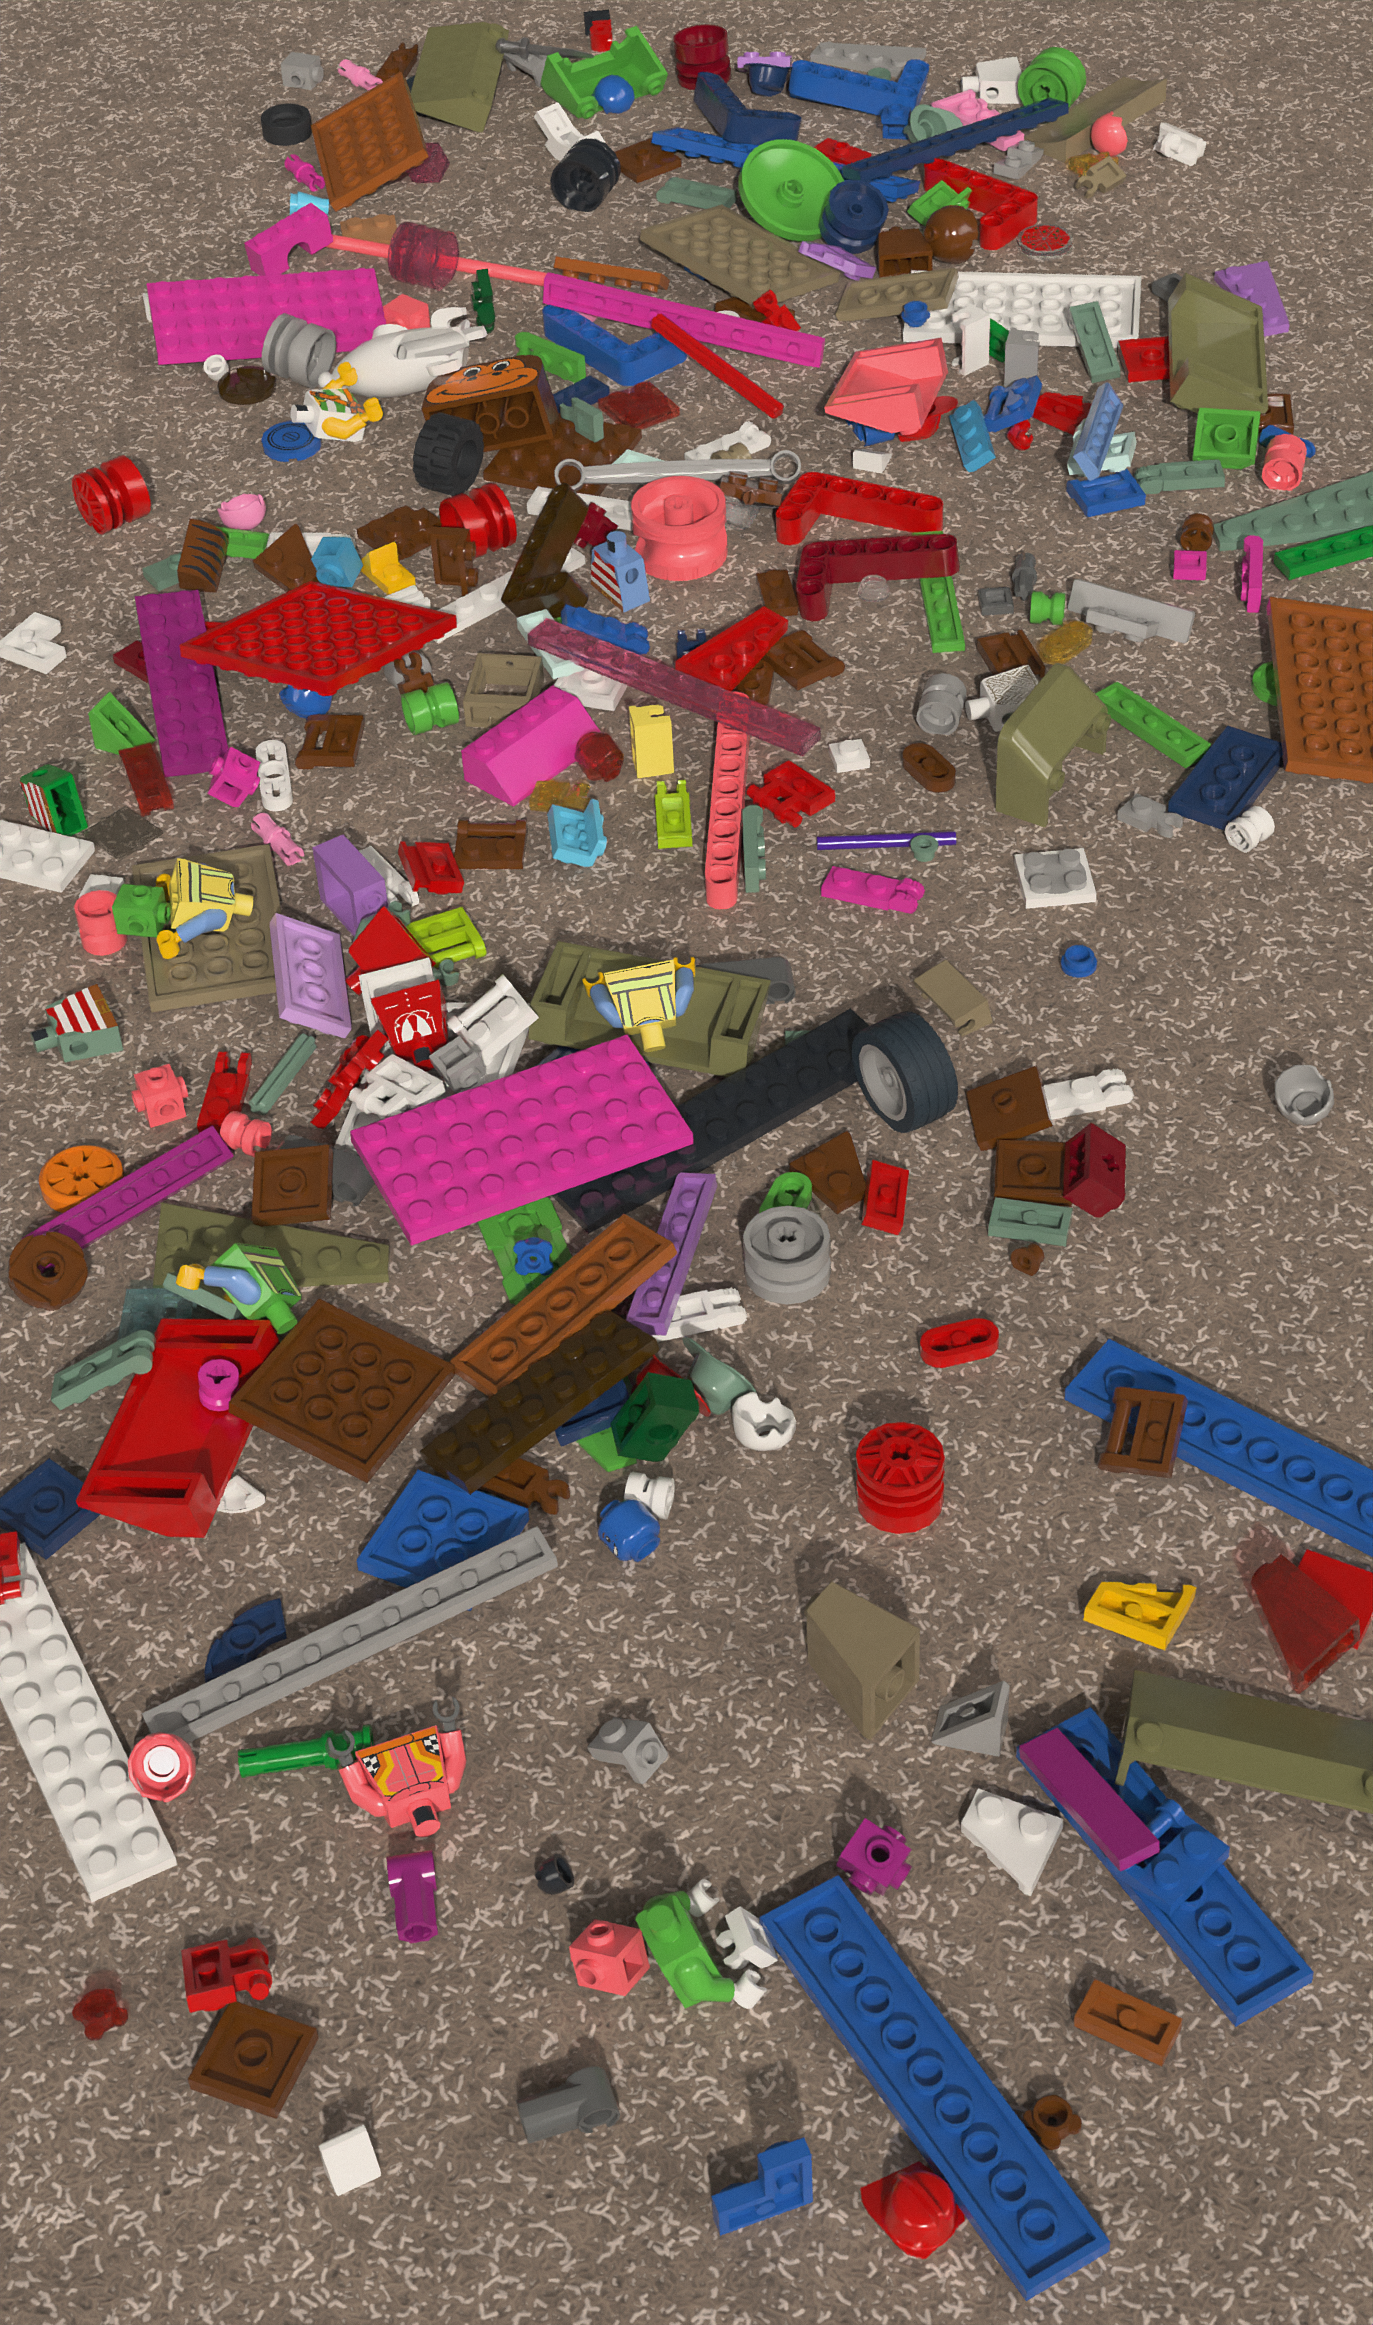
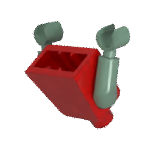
[345,901,460,996]

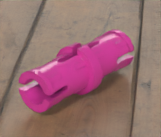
[284,154,325,192]

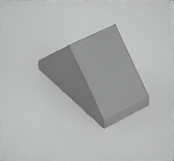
[931,1680,1010,1757]

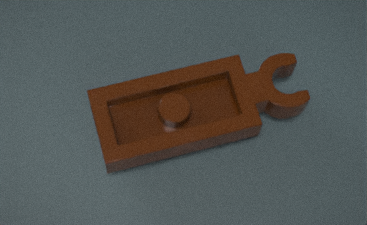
[376,43,419,82]
[480,1458,570,1515]

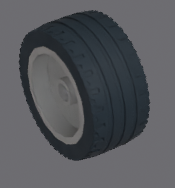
[852,1011,958,1133]

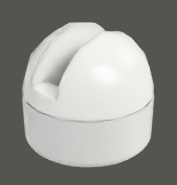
[204,355,229,381]

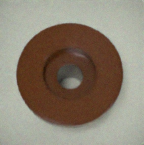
[1011,1243,1045,1276]

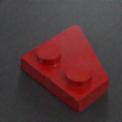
[1032,392,1092,435]

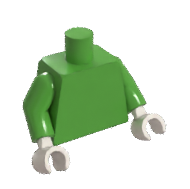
[635,1879,767,2009]

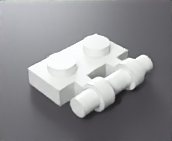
[349,1054,446,1120]

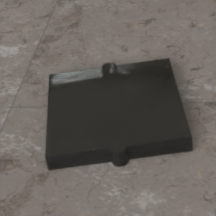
[82,806,163,861]

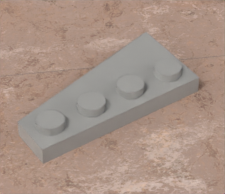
[810,42,926,78]

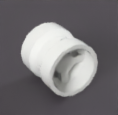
[1225,806,1275,853]
[624,1472,675,1520]

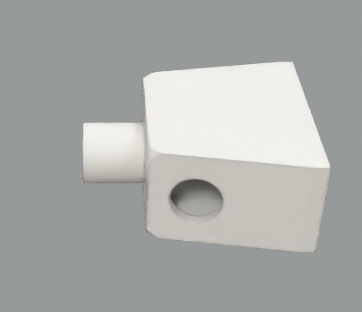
[961,57,1023,104]

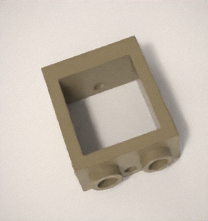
[463,653,544,728]

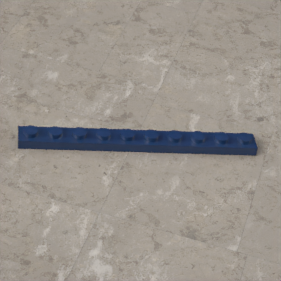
[843,98,1069,183]

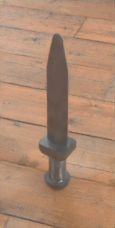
[496,37,594,59]

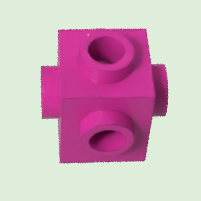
[207,747,260,807]

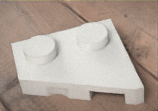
[961,1788,1063,1896]

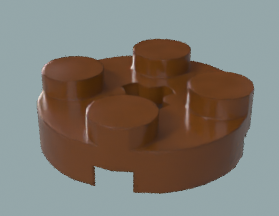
[8,1232,88,1311]

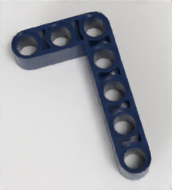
[693,72,802,145]

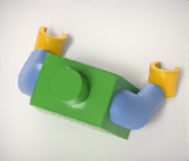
[176,1243,301,1334]

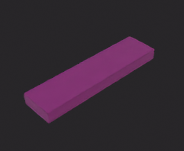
[1019,1728,1160,1872]

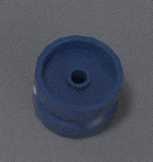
[819,180,889,254]

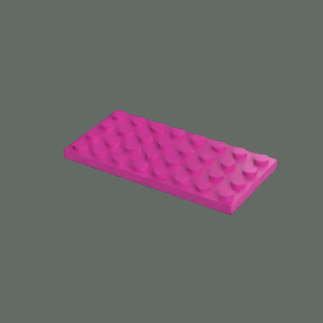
[147,268,386,365]
[350,1035,693,1246]

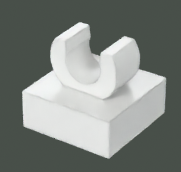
[716,1906,778,1969]

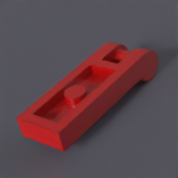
[310,1035,370,1129]

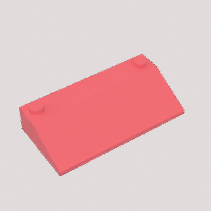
[824,337,948,435]

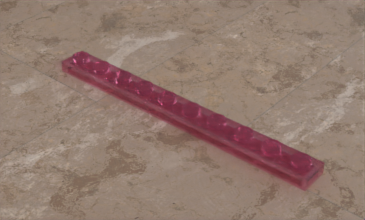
[527,618,821,756]

